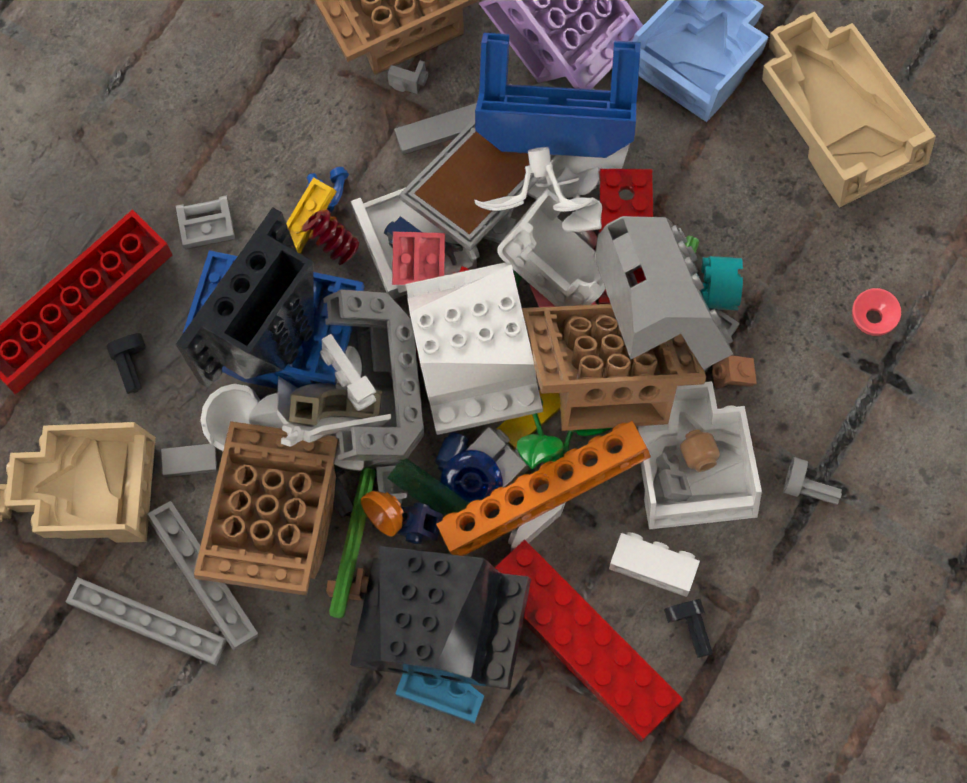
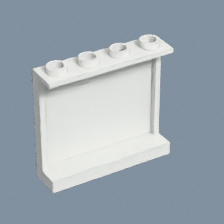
[351,188,480,299]

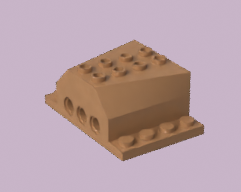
[314,0,480,75]
[522,304,706,431]
[194,421,339,596]

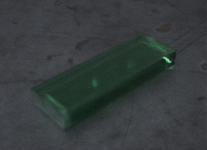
[387,458,469,518]

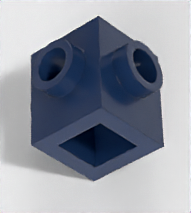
[398,503,443,544]

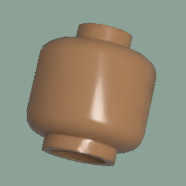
[680,429,720,472]

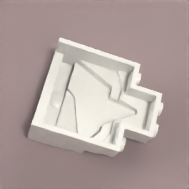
[636,381,762,529]

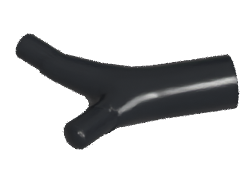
[445,241,464,266]

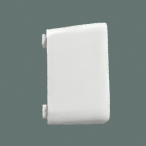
[498,189,605,307]

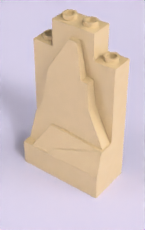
[762,11,936,207]

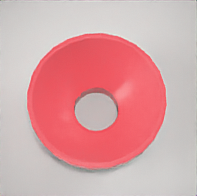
[852,288,901,336]

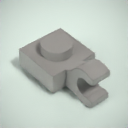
[483,207,516,243]

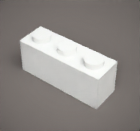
[609,532,700,597]

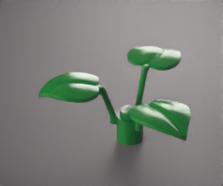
[517,397,612,469]

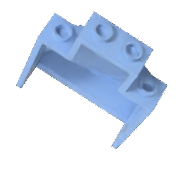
[633,0,768,122]

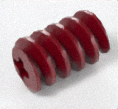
[301,209,360,265]

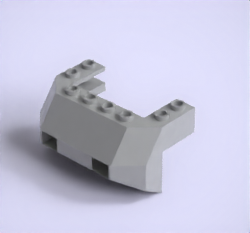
[595,216,733,369]
[323,290,424,469]

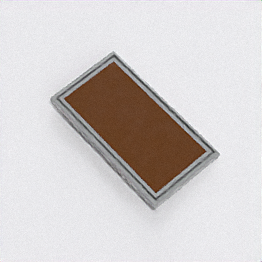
[399,83,563,251]

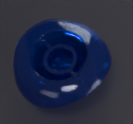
[441,450,503,509]

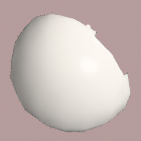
[201,384,260,451]

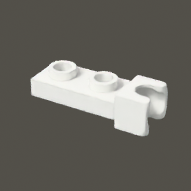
[320,334,376,411]

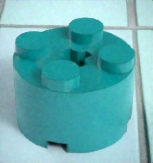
[700,256,743,311]

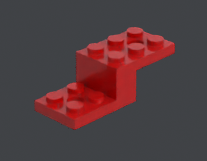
[598,169,653,304]

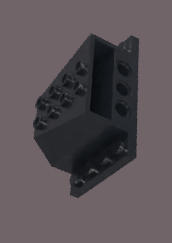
[176,207,314,388]
[350,546,531,690]

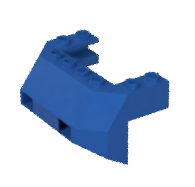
[475,33,641,158]

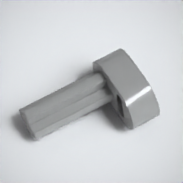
[783,457,842,505]

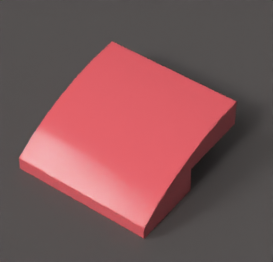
[392,232,445,285]

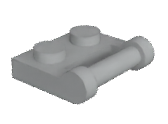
[176,195,235,249]

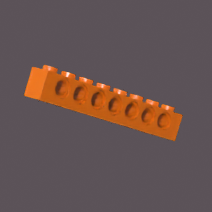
[437,421,651,556]

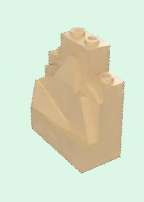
[4,422,156,543]

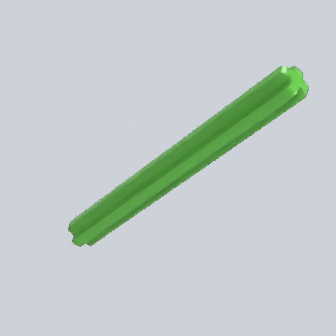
[329,468,376,618]

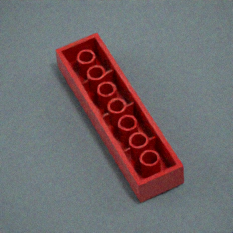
[0,209,172,395]
[495,539,683,743]

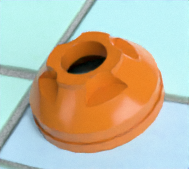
[361,491,404,537]

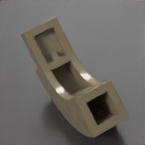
[289,383,382,425]

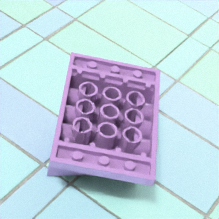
[479,0,643,90]

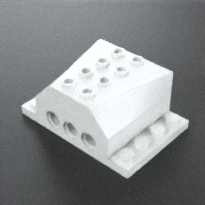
[405,262,543,435]

